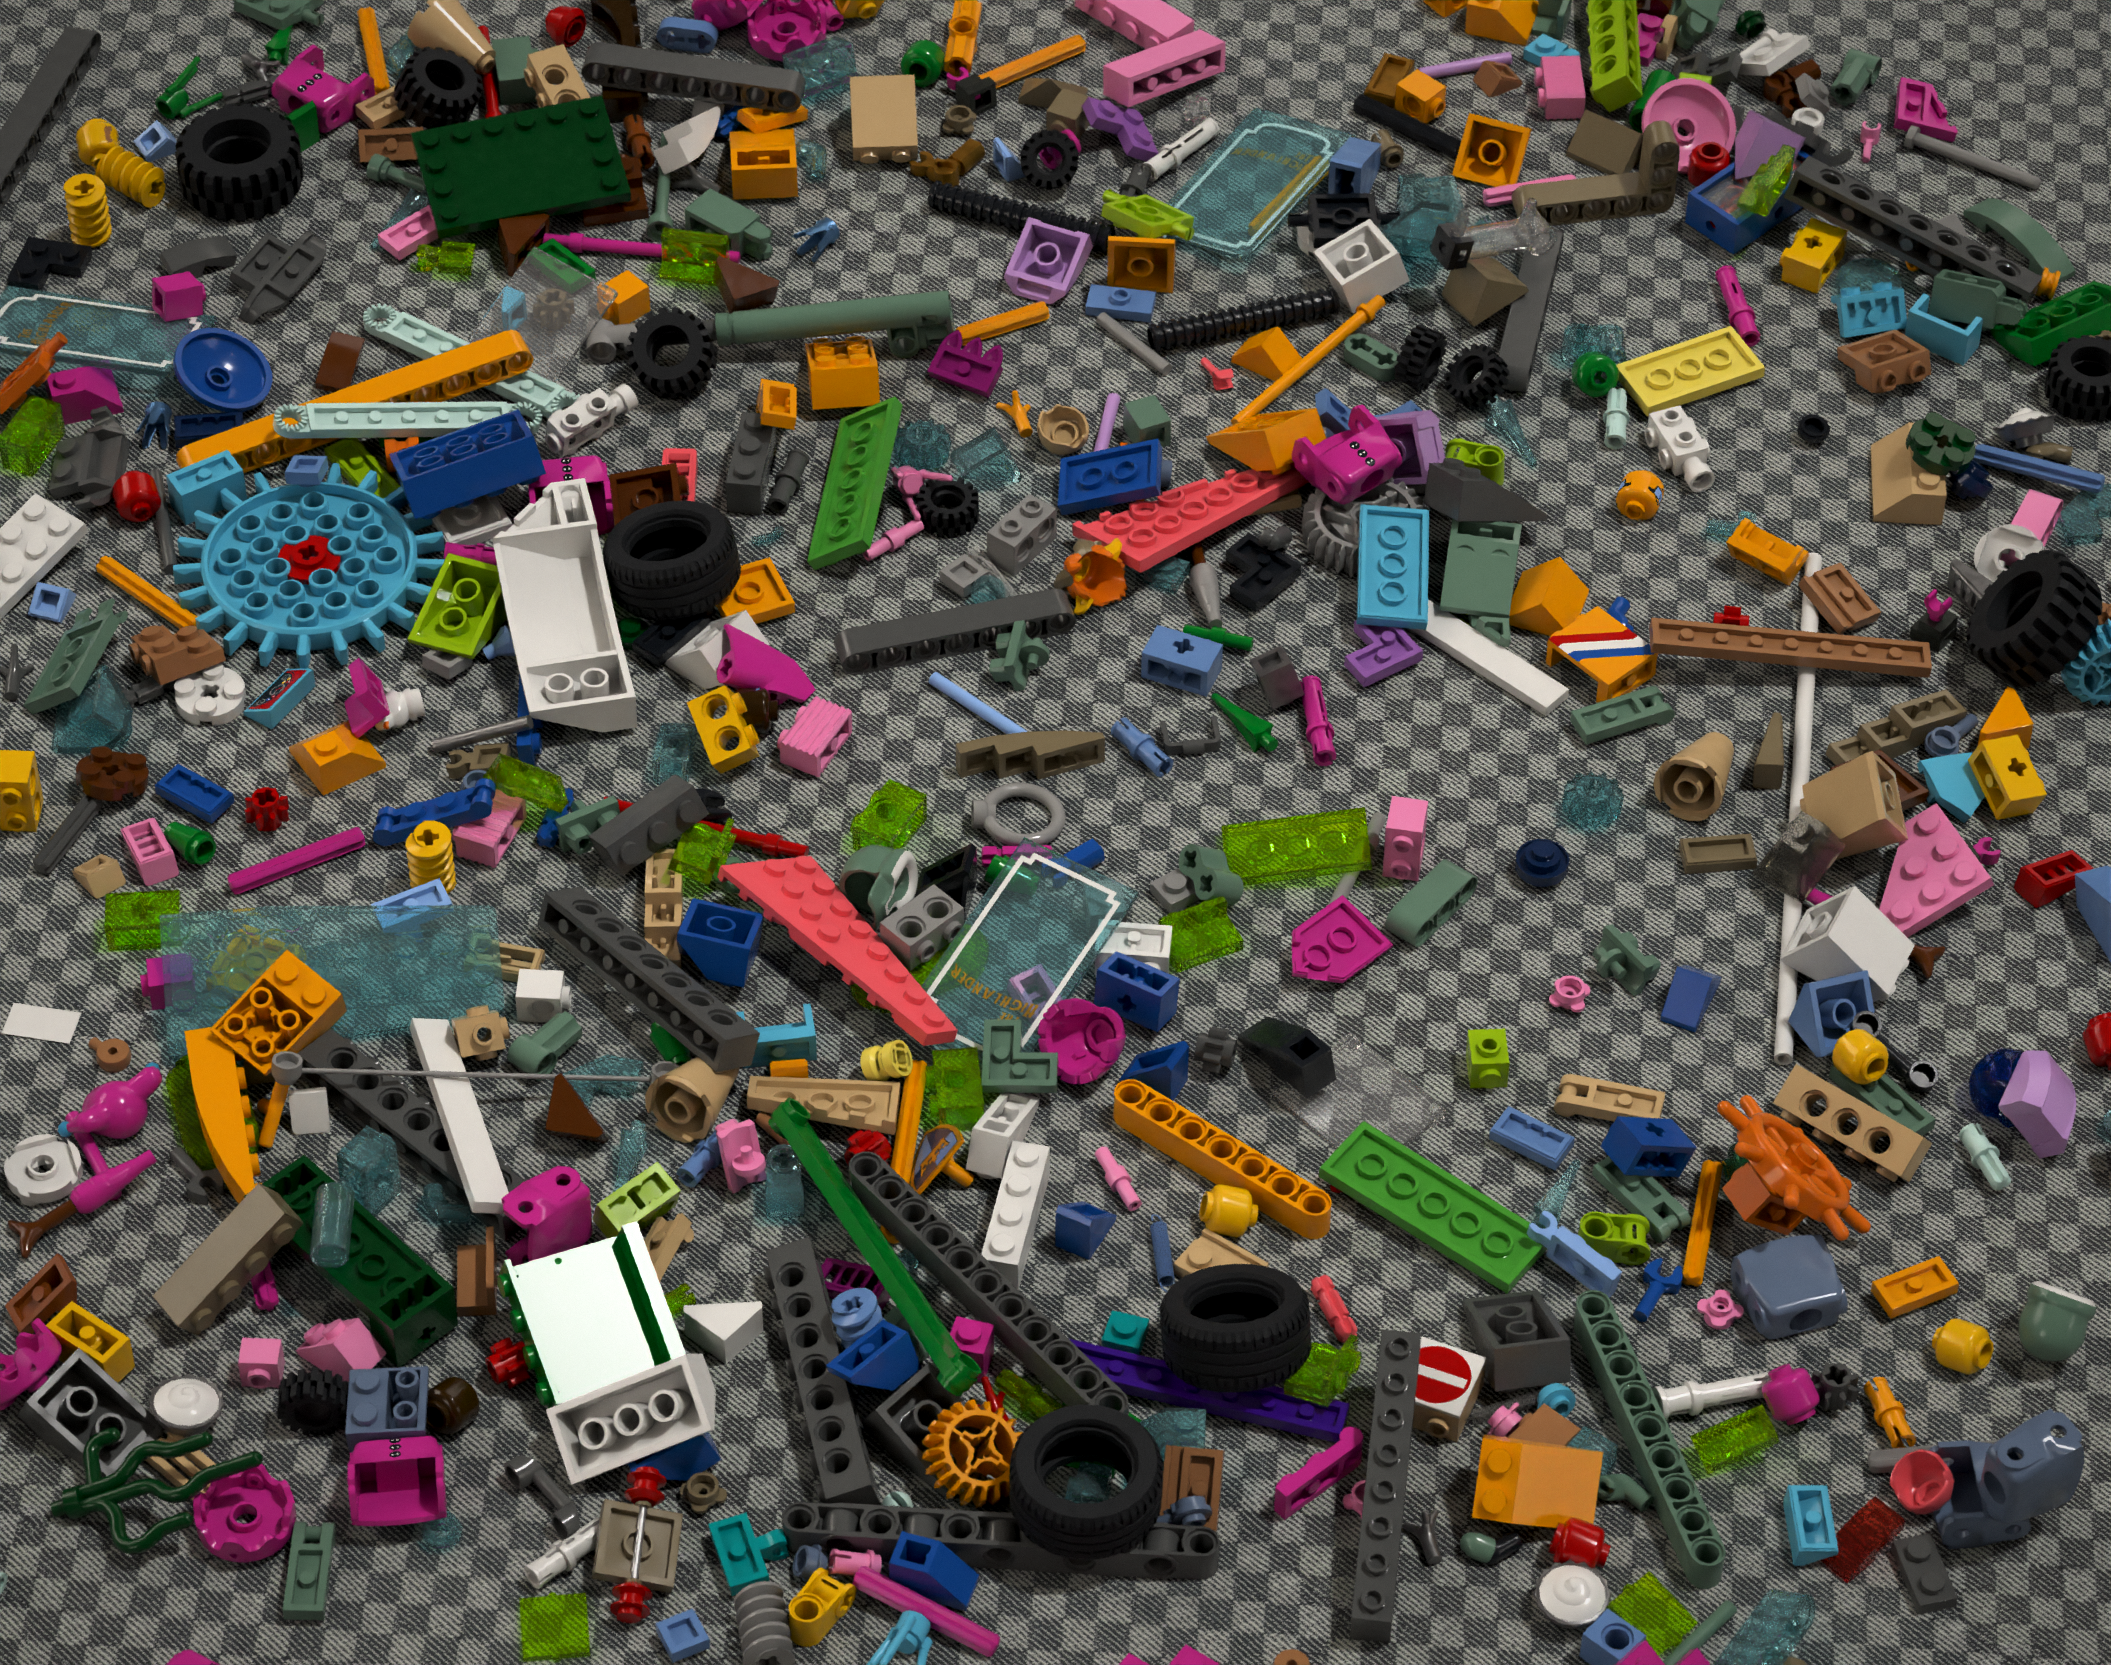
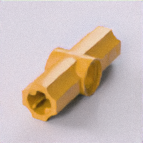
[944,0,982,77]

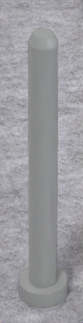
[1904,125,2042,189]

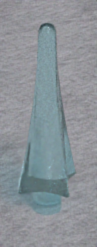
[370,188,429,250]
[1487,395,1537,468]
[615,1120,649,1191]
[1531,1160,1580,1229]

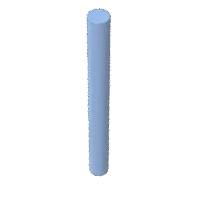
[929,672,1028,734]

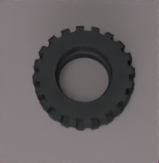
[175,103,303,222]
[1966,550,2102,687]

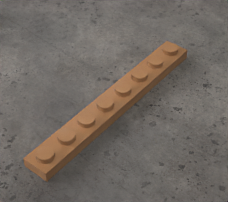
[1649,618,1932,678]

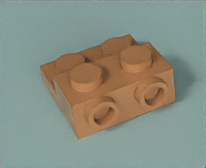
[1837,329,1931,394]
[128,625,226,685]

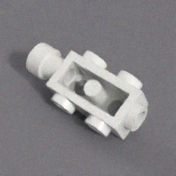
[544,384,638,457]
[1645,405,1715,493]

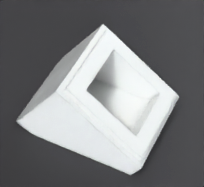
[288,1087,330,1135]

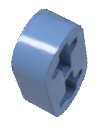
[657,17,719,53]

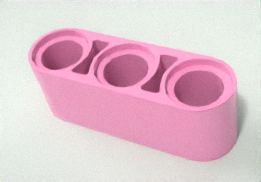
[2000,489,2063,566]

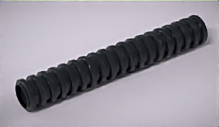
[928,180,1116,253]
[1147,287,1340,353]

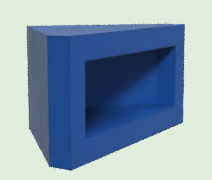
[1660,965,1722,1033]
[1119,1041,1189,1101]
[1055,1201,1117,1260]

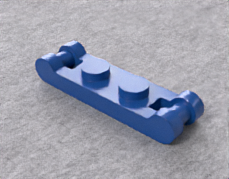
[373,778,496,846]

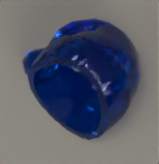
[1968,1048,2023,1128]

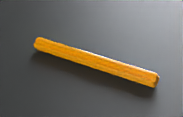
[880,1059,928,1244]

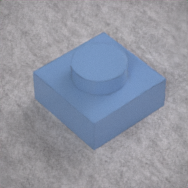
[285,455,329,487]
[656,1608,710,1663]

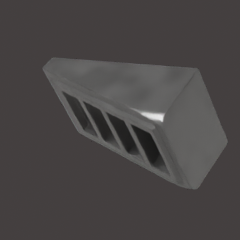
[1947,558,1994,614]

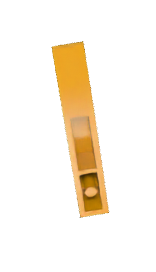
[184,1027,262,1204]

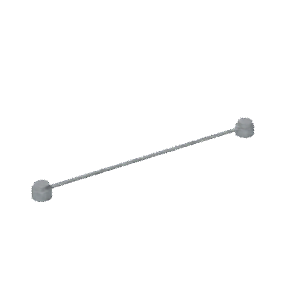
[271,1051,679,1085]

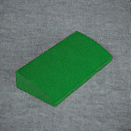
[1990,281,2111,366]

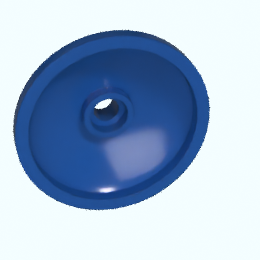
[173,328,272,412]

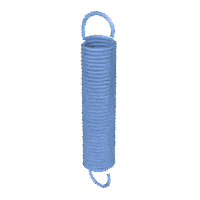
[1150,1214,1175,1292]

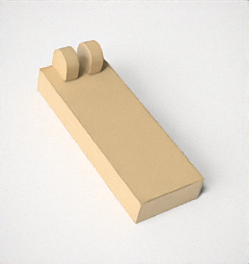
[644,1213,694,1282]

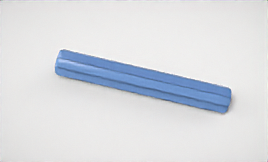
[1973,444,2105,493]

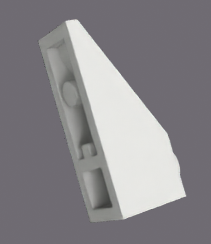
[966,1093,1040,1179]

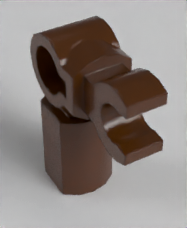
[1763,59,1821,119]

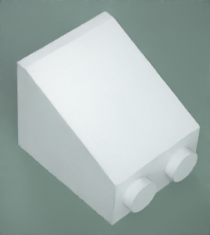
[1780,886,1915,1002]

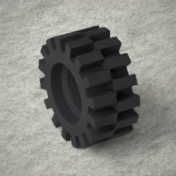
[1020,129,1079,190]
[1394,324,1447,390]
[1444,344,1510,410]
[917,475,979,538]
[277,1368,349,1436]

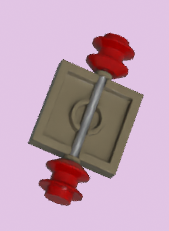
[592,1466,683,1624]

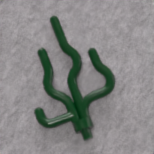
[50,1427,263,1555]

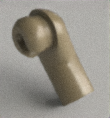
[2025,442,2073,464]

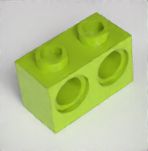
[592,1161,681,1239]

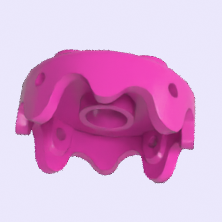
[747,0,827,63]
[0,1318,62,1411]
[193,1464,297,1563]

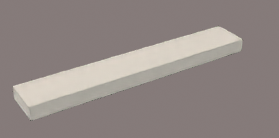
[1409,599,1569,716]

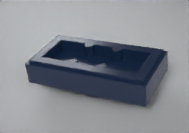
[174,411,244,448]

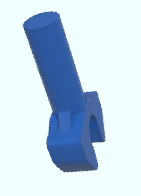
[1633,1258,1683,1322]

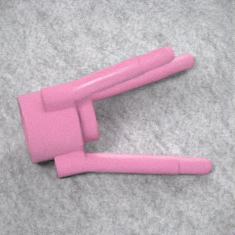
[890,466,953,520]

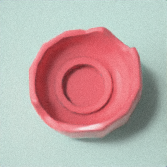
[1890,1449,1954,1515]

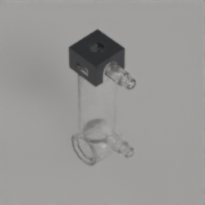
[1430,198,1557,271]

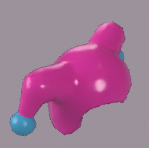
[58,1062,162,1139]

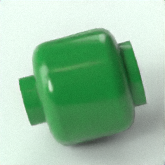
[900,40,945,87]
[1572,351,1619,398]

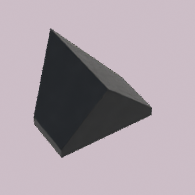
[915,843,977,925]

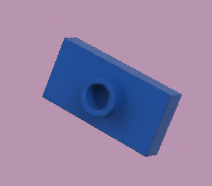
[155,764,234,824]

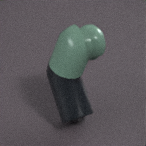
[1460,1531,1522,1565]

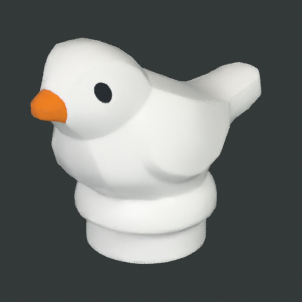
[375,687,426,731]

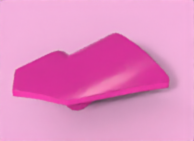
[717,624,816,705]

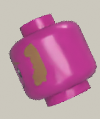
[1762,1363,1820,1425]

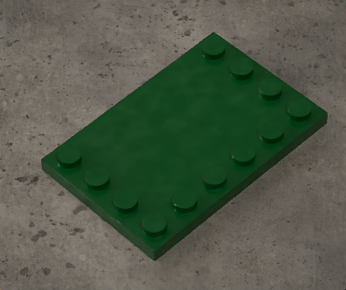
[411,95,632,239]

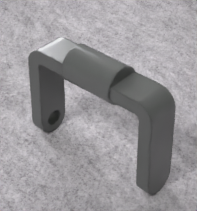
[1160,716,1221,755]

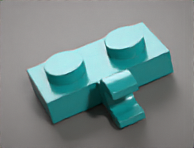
[708,1512,789,1596]

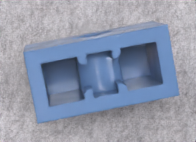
[1141,625,1223,697]

